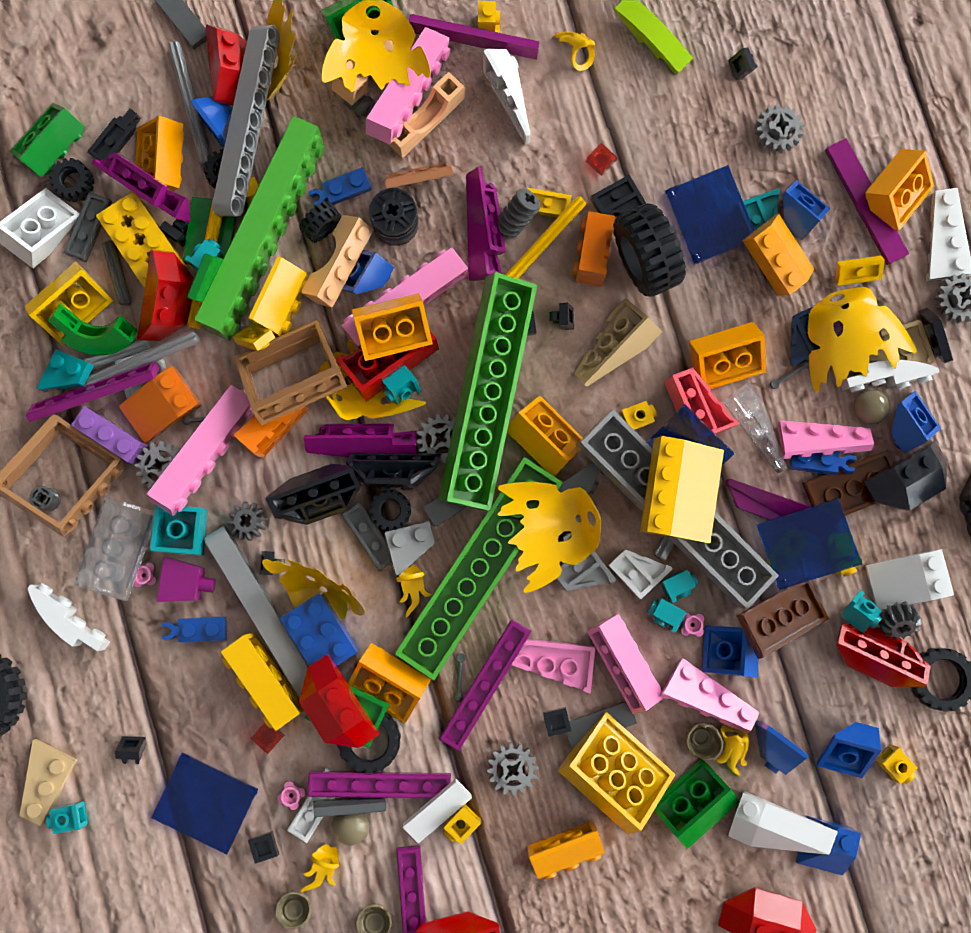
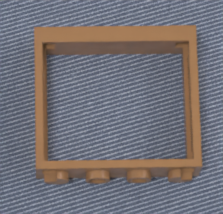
[234,320,347,426]
[0,414,124,537]

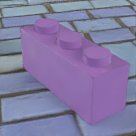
[71,406,150,465]

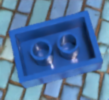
[279,592,360,666]

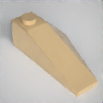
[574,298,662,386]

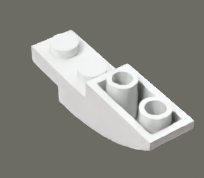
[841,360,939,393]
[28,583,110,651]

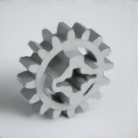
[754,104,805,154]
[934,273,971,324]
[416,414,456,464]
[135,441,181,489]
[487,742,538,796]

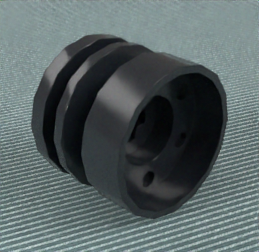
[369,188,419,246]

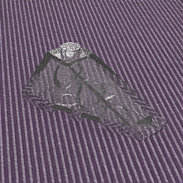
[722,382,787,473]

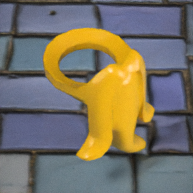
[554,32,595,71]
[396,565,432,618]
[715,725,749,776]
[301,843,339,893]

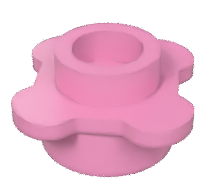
[131,563,157,588]
[681,613,704,637]
[277,781,305,810]

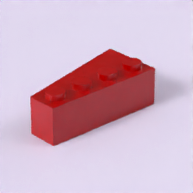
[335,331,439,402]

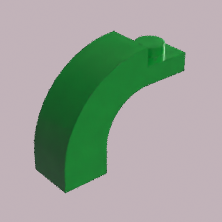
[48,303,138,355]

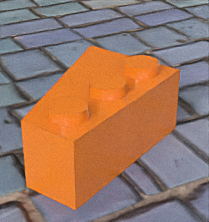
[572,211,615,287]
[234,387,309,459]

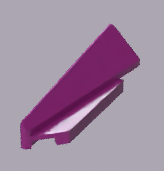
[91,152,191,222]
[466,167,506,281]
[303,424,417,458]
[725,479,840,540]

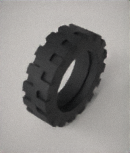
[912,648,971,712]
[337,713,401,774]

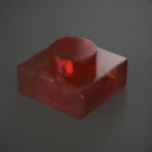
[585,143,617,176]
[250,722,285,754]

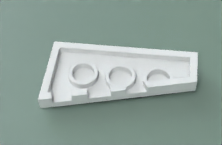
[926,188,971,282]

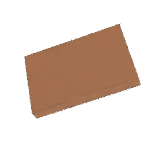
[384,162,454,189]

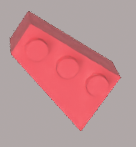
[664,368,740,442]

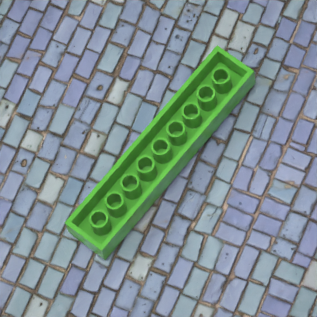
[194,116,325,341]
[438,272,537,511]
[395,457,563,680]

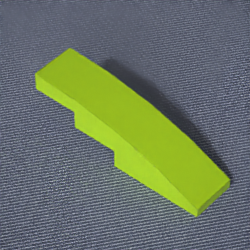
[613,0,693,74]

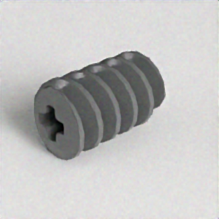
[498,188,540,238]

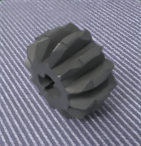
[227,502,268,541]
[879,601,922,640]

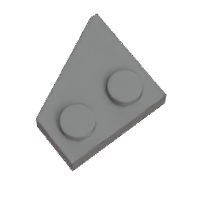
[384,521,435,577]
[556,551,616,591]

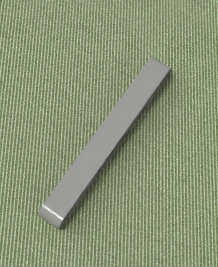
[212,25,280,217]
[204,525,308,699]

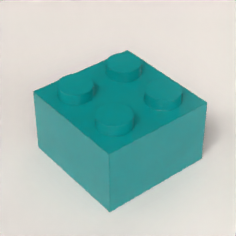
[150,505,208,555]

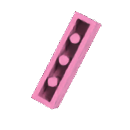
[587,614,663,714]

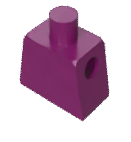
[157,557,216,602]

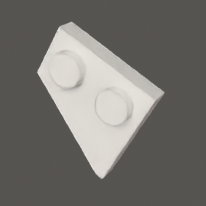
[608,550,673,599]

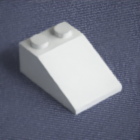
[0,188,79,268]
[865,549,954,610]

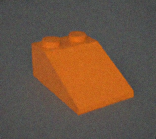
[119,366,203,444]

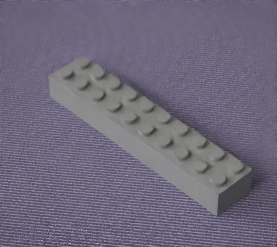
[576,409,779,609]

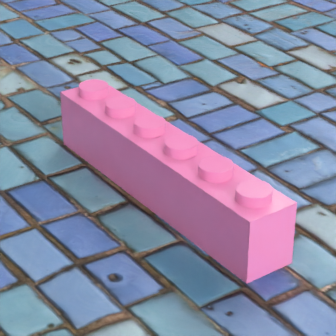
[366,27,451,145]
[342,248,468,349]
[147,385,254,516]

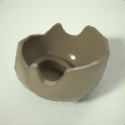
[853,390,890,424]
[685,722,723,761]
[332,813,370,846]
[274,890,311,929]
[355,903,392,933]

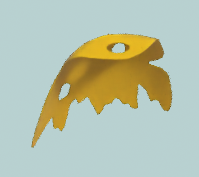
[266,0,296,101]
[321,0,430,92]
[808,287,917,393]
[318,339,426,420]
[497,482,601,593]
[262,559,365,620]

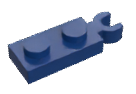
[309,167,372,207]
[790,451,856,475]
[162,617,227,642]

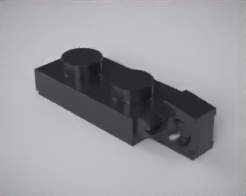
[87,108,141,161]

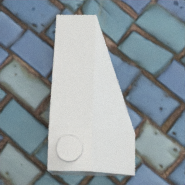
[483,49,530,145]
[728,791,838,855]

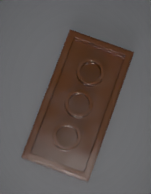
[802,450,894,518]
[737,577,829,659]

